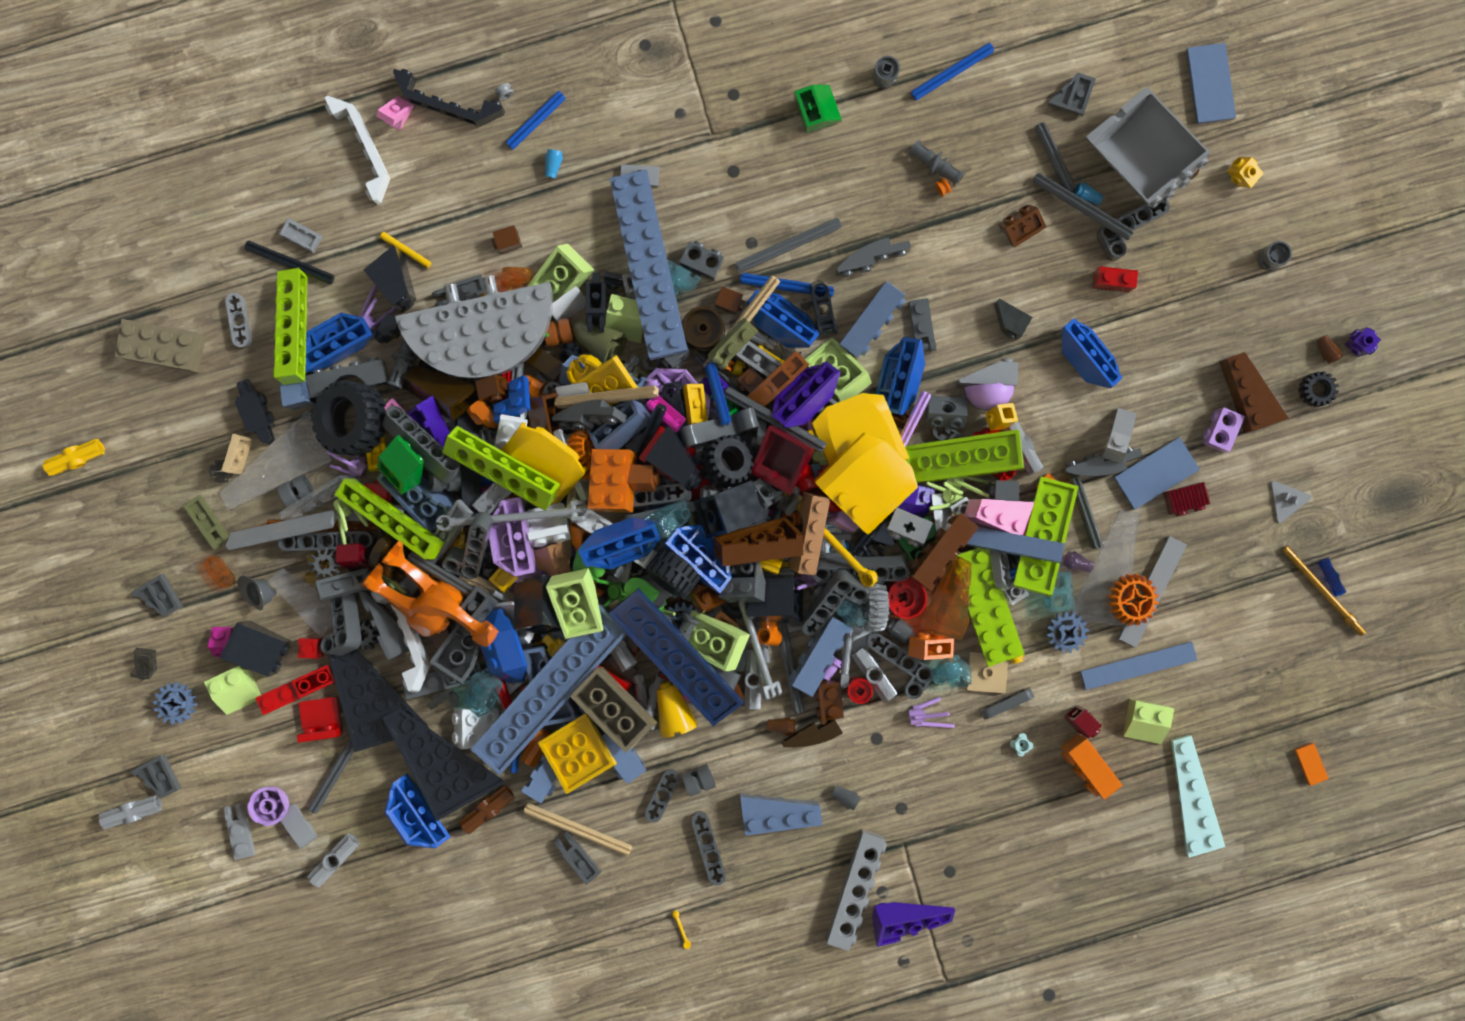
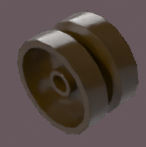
[682,306,726,353]
[368,533,413,581]

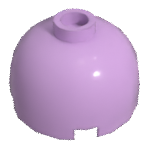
[247,786,290,826]

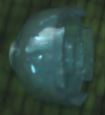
[668,259,702,295]
[933,655,972,687]

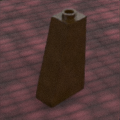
[403,366,479,421]

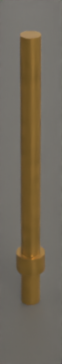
[1282,545,1366,636]

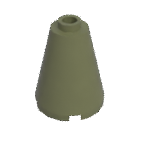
[572,320,627,364]

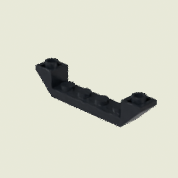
[393,69,505,127]

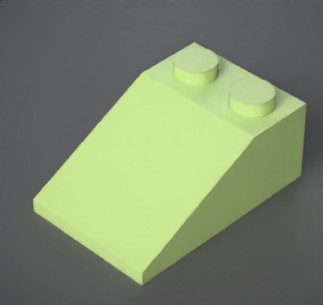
[527,244,594,302]
[805,337,872,402]
[546,568,603,639]
[685,610,750,671]

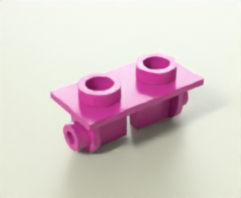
[645,395,686,433]

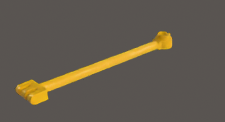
[783,492,878,587]

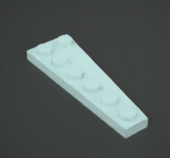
[1171,735,1225,858]

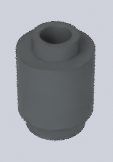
[885,616,915,643]

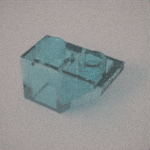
[644,500,693,538]

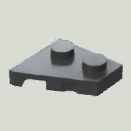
[1048,73,1096,117]

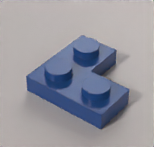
[493,375,530,424]

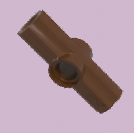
[459,785,515,835]

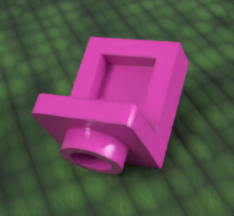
[208,627,233,658]

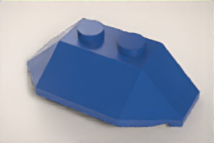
[746,290,819,348]
[305,312,373,373]
[1062,318,1122,389]
[876,337,925,415]
[578,517,661,569]
[664,524,732,593]
[480,608,527,683]
[384,773,450,849]

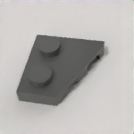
[131,574,183,617]
[131,754,181,798]

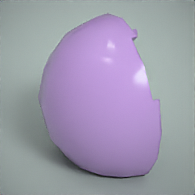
[964,382,1014,411]

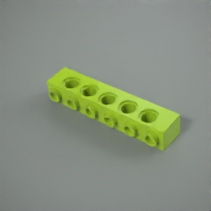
[273,268,308,385]
[442,426,560,511]
[334,478,445,559]

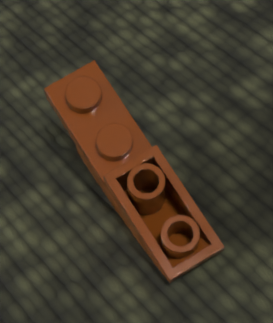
[746,351,809,407]

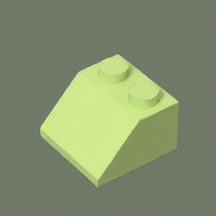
[605,294,643,343]
[204,666,261,715]
[1123,699,1174,744]

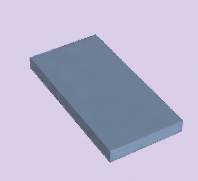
[1186,43,1236,124]
[1113,437,1200,510]

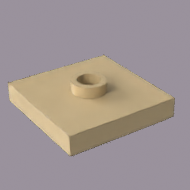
[221,434,253,475]
[966,651,1008,693]

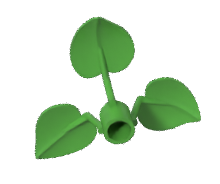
[573,551,660,608]

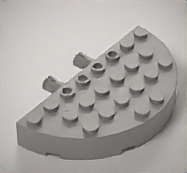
[395,275,553,379]

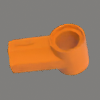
[757,622,782,647]
[520,728,551,768]

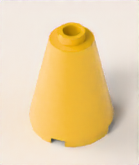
[656,681,698,738]

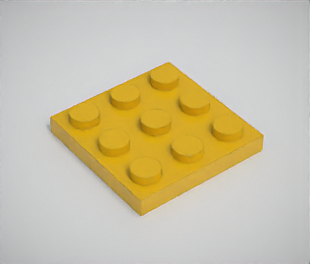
[538,713,617,794]

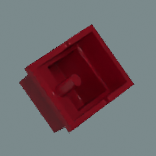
[751,425,815,495]

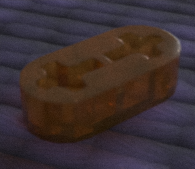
[204,556,235,588]

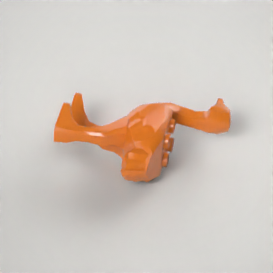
[360,541,499,647]

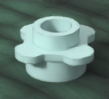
[1010,733,1033,756]

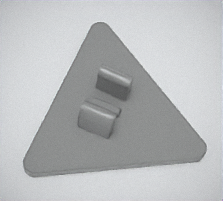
[1271,481,1311,523]

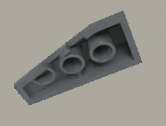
[359,590,410,660]
[429,623,480,684]

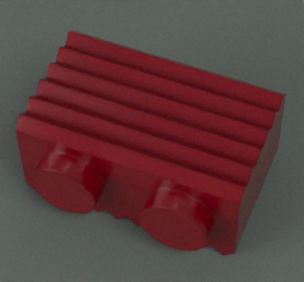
[1163,482,1211,517]
[336,543,373,572]
[1064,705,1102,739]

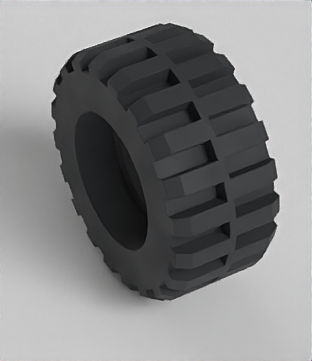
[311,380,386,456]

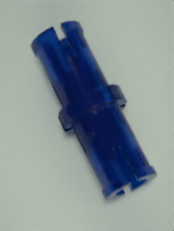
[1317,557,1347,597]

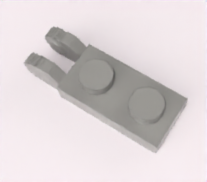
[224,803,255,860]

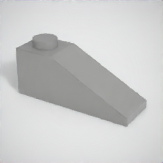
[957,359,1018,387]
[1102,408,1137,464]

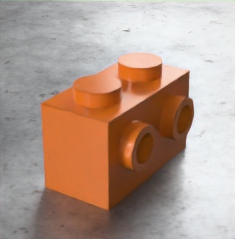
[908,632,954,660]

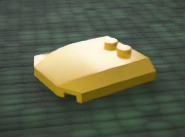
[811,393,909,466]
[501,422,588,505]
[814,432,918,535]

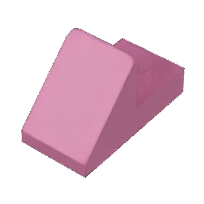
[376,96,414,130]

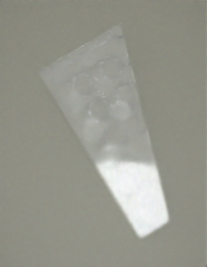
[220,409,334,511]
[1068,510,1140,627]

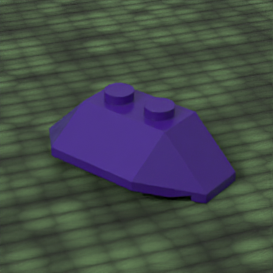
[772,361,841,428]

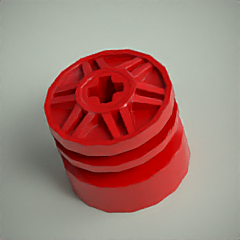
[884,578,927,619]

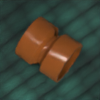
[545,317,575,347]

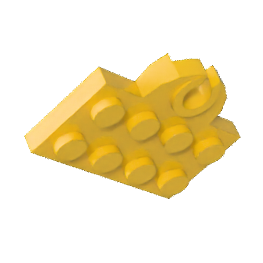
[566,354,637,406]

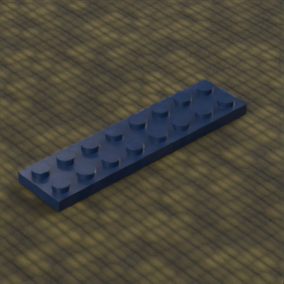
[608,588,743,726]

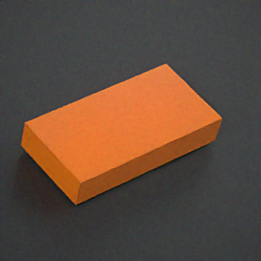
[1294,742,1329,786]

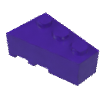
[407,396,450,447]

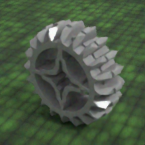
[859,582,890,632]

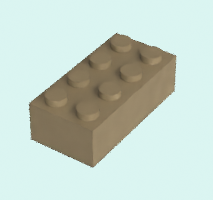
[114,319,206,373]
[570,667,657,753]

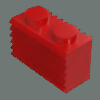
[1093,266,1138,293]

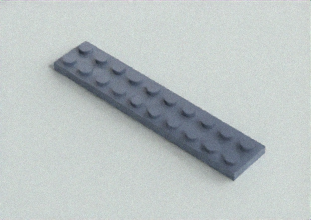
[610,169,688,360]
[470,604,626,776]

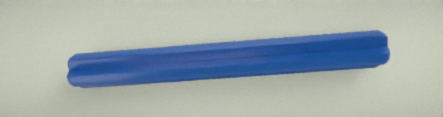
[911,43,994,101]
[740,273,834,298]

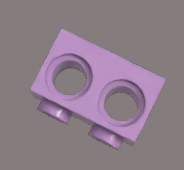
[1203,407,1245,453]

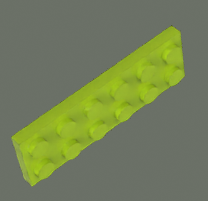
[905,429,1024,484]
[1013,477,1079,597]
[952,548,1025,667]

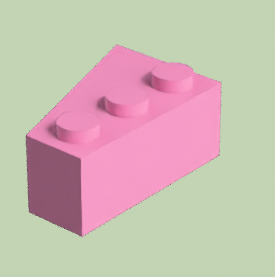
[964,499,1034,535]

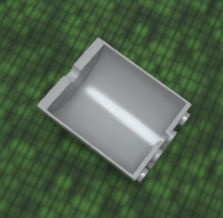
[1086,87,1210,207]

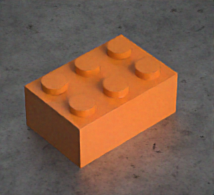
[588,449,637,513]
[1060,734,1123,800]

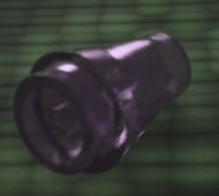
[1063,551,1094,573]

